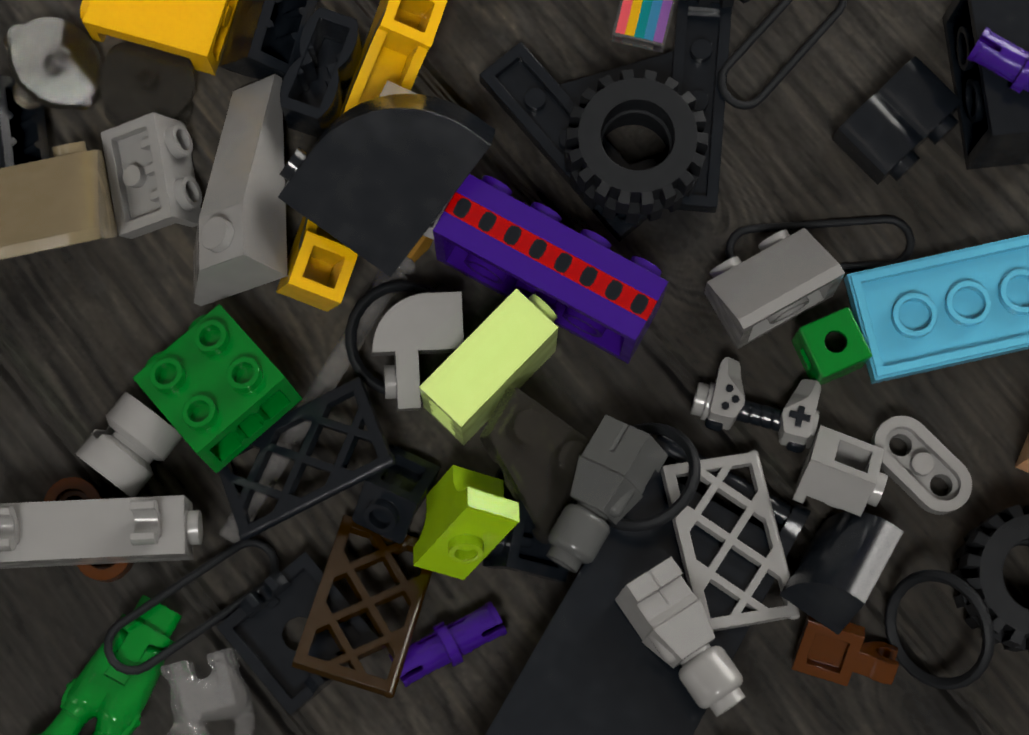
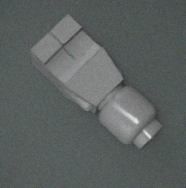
[615,556,746,718]

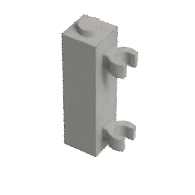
[0,495,203,569]

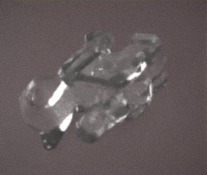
[160,648,255,735]

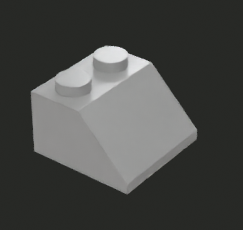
[704,228,845,349]

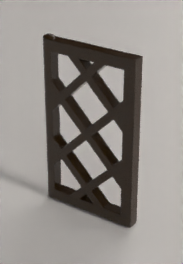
[292,515,433,699]

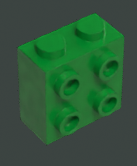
[133,304,303,474]

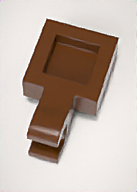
[792,615,899,686]

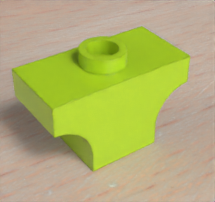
[413,465,520,580]

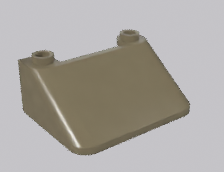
[0,141,120,260]

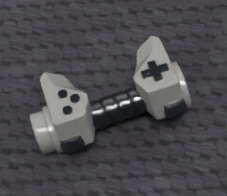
[690,357,821,453]

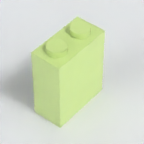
[419,288,558,445]

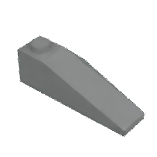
[193,74,288,306]

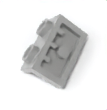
[101,112,202,239]

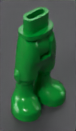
[35,595,182,735]

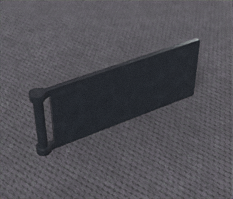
[485,435,811,735]

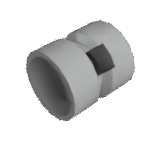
[75,391,183,497]

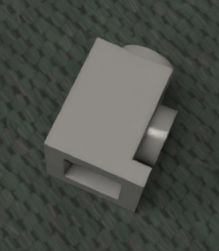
[792,425,888,517]

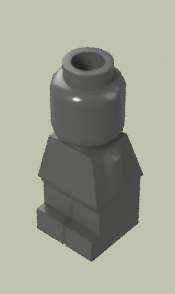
[546,414,668,573]

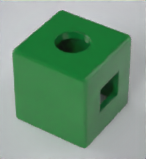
[791,307,872,385]

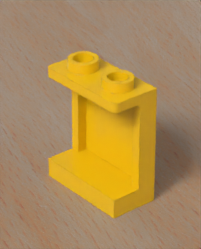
[80,0,239,75]

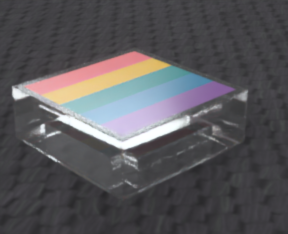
[611,0,676,53]

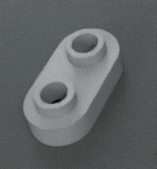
[871,416,972,515]

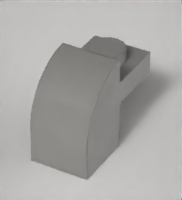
[371,291,464,411]

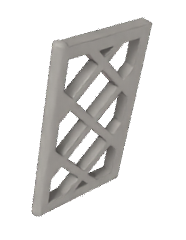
[660,450,800,632]

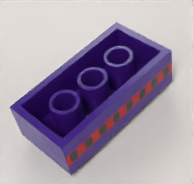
[433,174,669,364]

